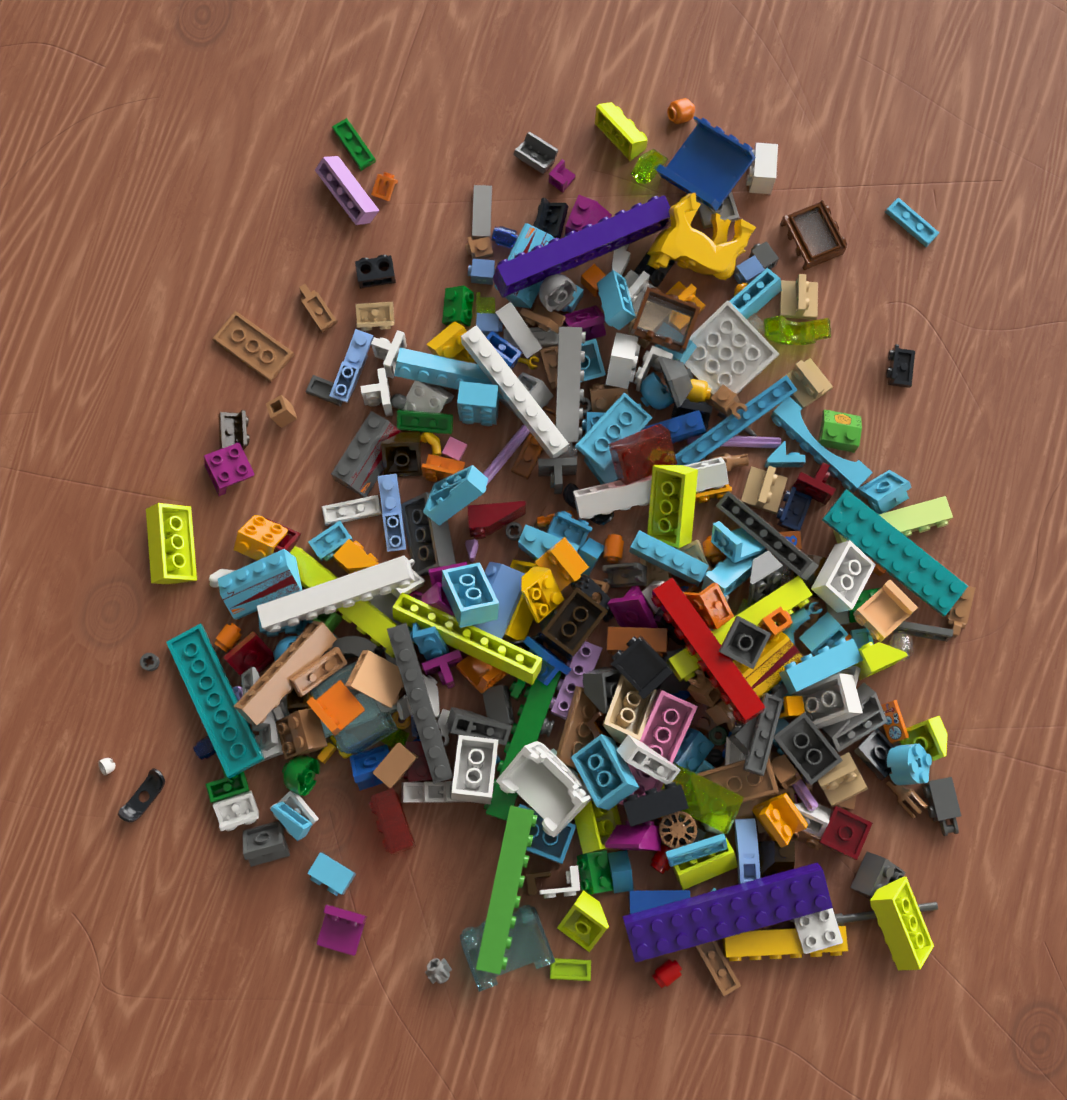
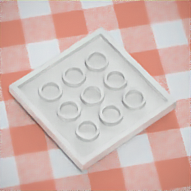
[684,300,780,395]

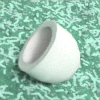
[98,758,116,775]

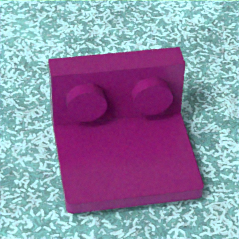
[203,443,254,496]
[317,905,367,956]

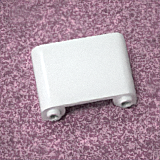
[496,741,592,838]

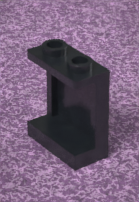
[611,635,674,699]

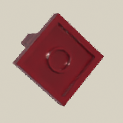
[792,462,836,505]
[223,631,274,676]
[819,806,873,860]

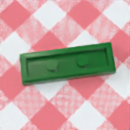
[332,118,376,171]
[397,410,453,434]

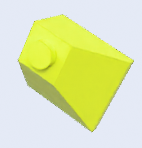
[900,716,947,761]
[557,890,609,952]

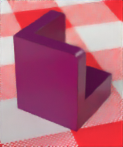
[549,159,575,193]

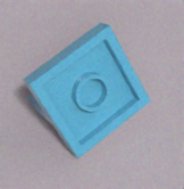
[858,470,912,515]

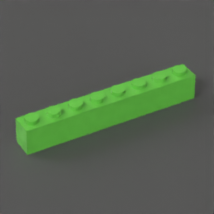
[476,805,538,975]

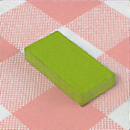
[550,958,591,981]

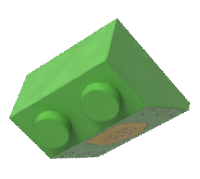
[818,409,862,453]

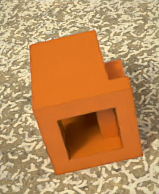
[758,607,793,641]

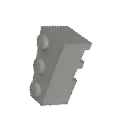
[821,682,888,752]

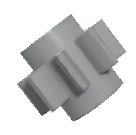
[425,958,452,984]

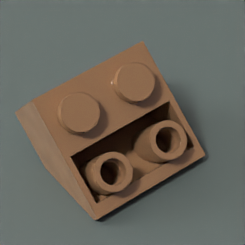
[275,708,327,760]

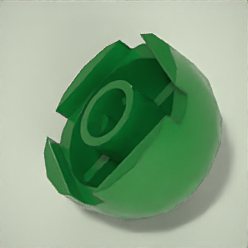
[282,755,320,796]

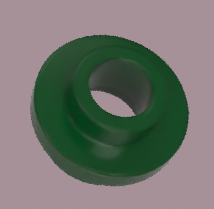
[708,726,728,746]

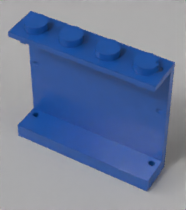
[656,116,756,211]

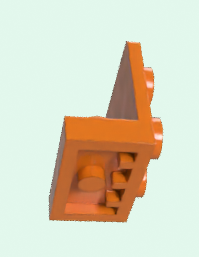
[421,454,465,482]
[683,583,734,629]
[456,655,508,694]
[307,680,365,736]

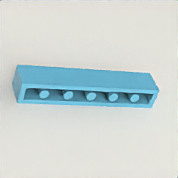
[394,348,504,399]

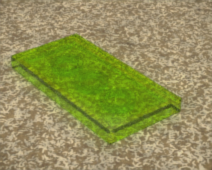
[661,762,744,834]

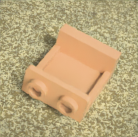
[853,580,918,642]
[345,650,404,708]

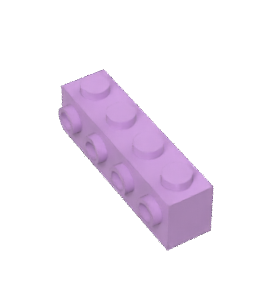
[315,156,379,225]
[549,641,602,720]

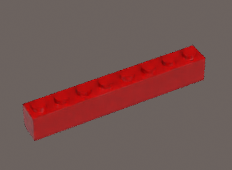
[651,578,766,724]

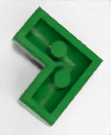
[206,762,250,803]

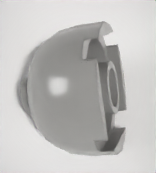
[539,274,577,312]

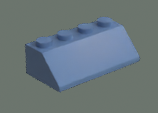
[473,562,525,639]

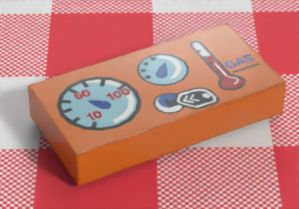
[881,700,909,743]

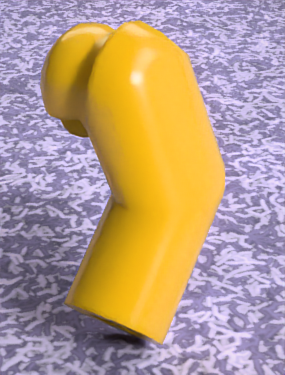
[420,432,442,456]

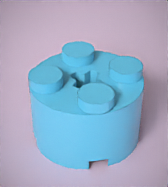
[887,744,932,785]

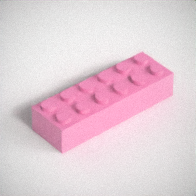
[619,689,698,805]

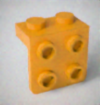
[233,515,288,561]

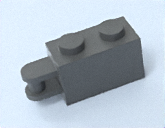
[923,777,961,836]

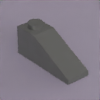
[446,707,512,745]

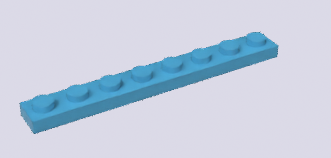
[664,375,797,466]

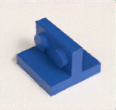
[523,636,572,686]
[350,744,390,791]

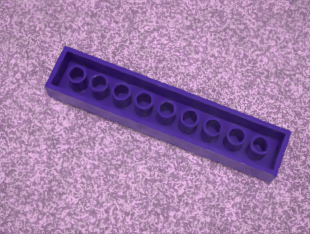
[493,195,671,298]
[622,862,833,962]

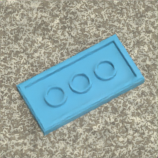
[575,392,653,472]

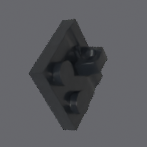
[854,728,895,781]

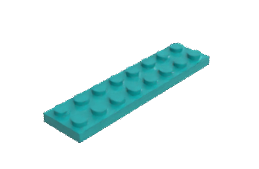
[822,489,968,617]
[166,623,265,778]

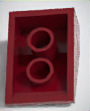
[467,501,526,539]

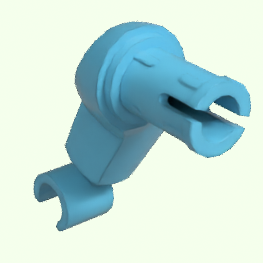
[783,602,823,645]

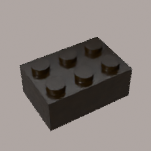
[539,587,608,661]

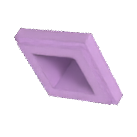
[465,539,479,562]

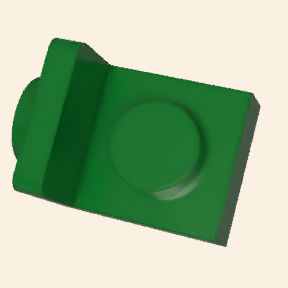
[509,674,527,701]

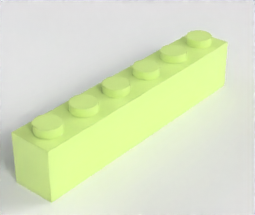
[833,496,953,544]

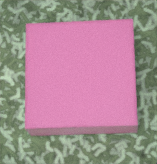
[442,437,467,461]

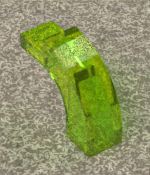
[764,315,831,345]

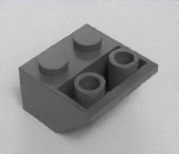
[748,550,783,607]
[851,851,906,900]

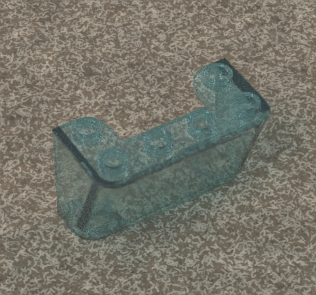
[310,661,398,754]
[460,905,555,992]

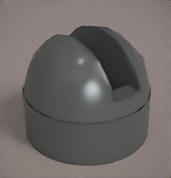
[391,394,406,410]

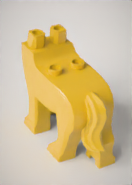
[647,193,756,280]

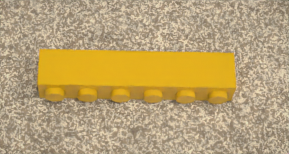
[722,926,848,961]

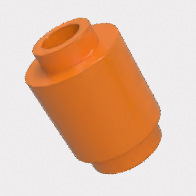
[603,534,624,564]
[214,623,242,652]

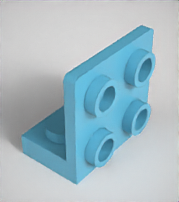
[711,521,765,563]

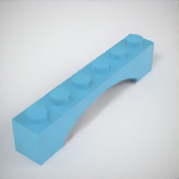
[771,397,873,493]

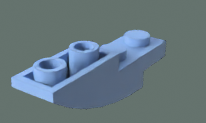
[329,329,373,403]
[378,474,406,552]
[735,818,760,884]

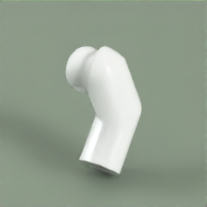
[209,569,236,588]

